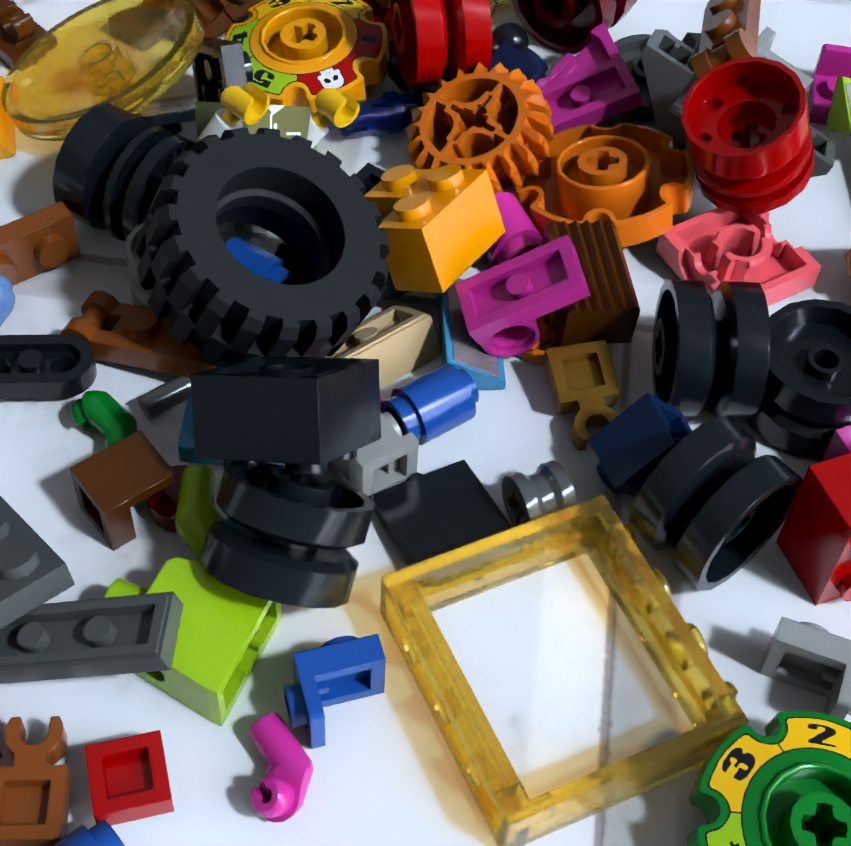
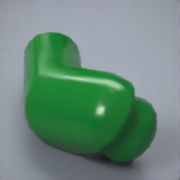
[71,390,138,449]

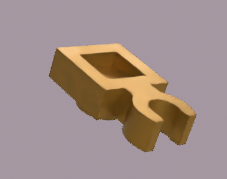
[544,339,621,451]

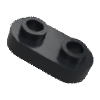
[0,334,97,399]

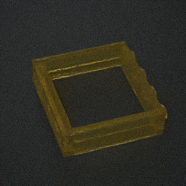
[380,494,749,846]

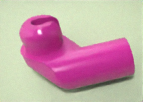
[248,713,313,823]

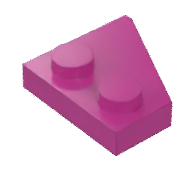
[535,23,642,134]

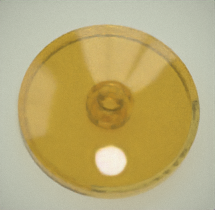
[1,0,204,141]

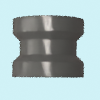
[501,460,578,538]

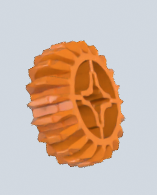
[405,62,554,193]

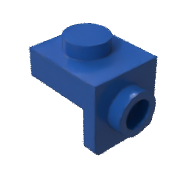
[283,634,386,749]

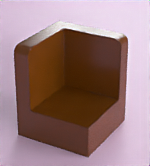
[70,430,174,551]

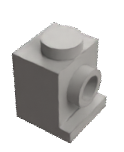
[329,412,419,498]

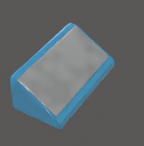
[437,278,506,389]

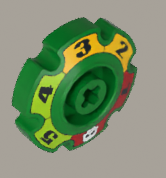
[686,711,851,846]

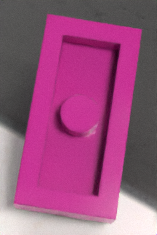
[455,234,591,358]

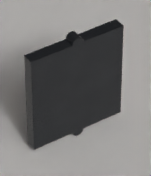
[370,460,520,585]

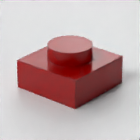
[84,730,174,826]

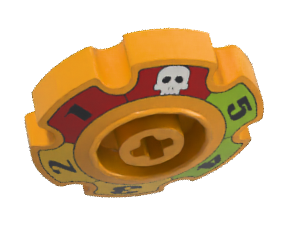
[224,0,389,113]

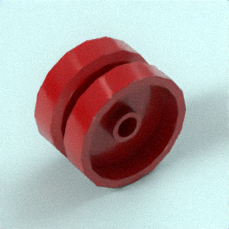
[389,0,493,88]

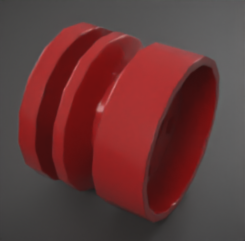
[681,57,814,215]

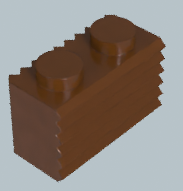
[534,219,640,346]

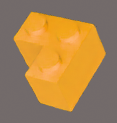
[364,164,506,293]

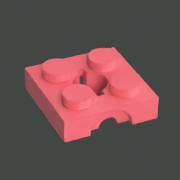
[656,208,822,306]

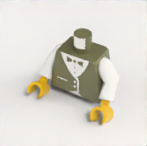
[195,82,360,233]

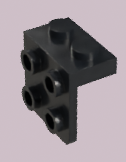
[119,37,253,133]

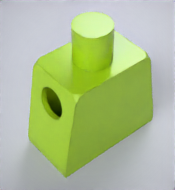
[104,557,282,727]

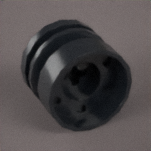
[52,103,194,242]

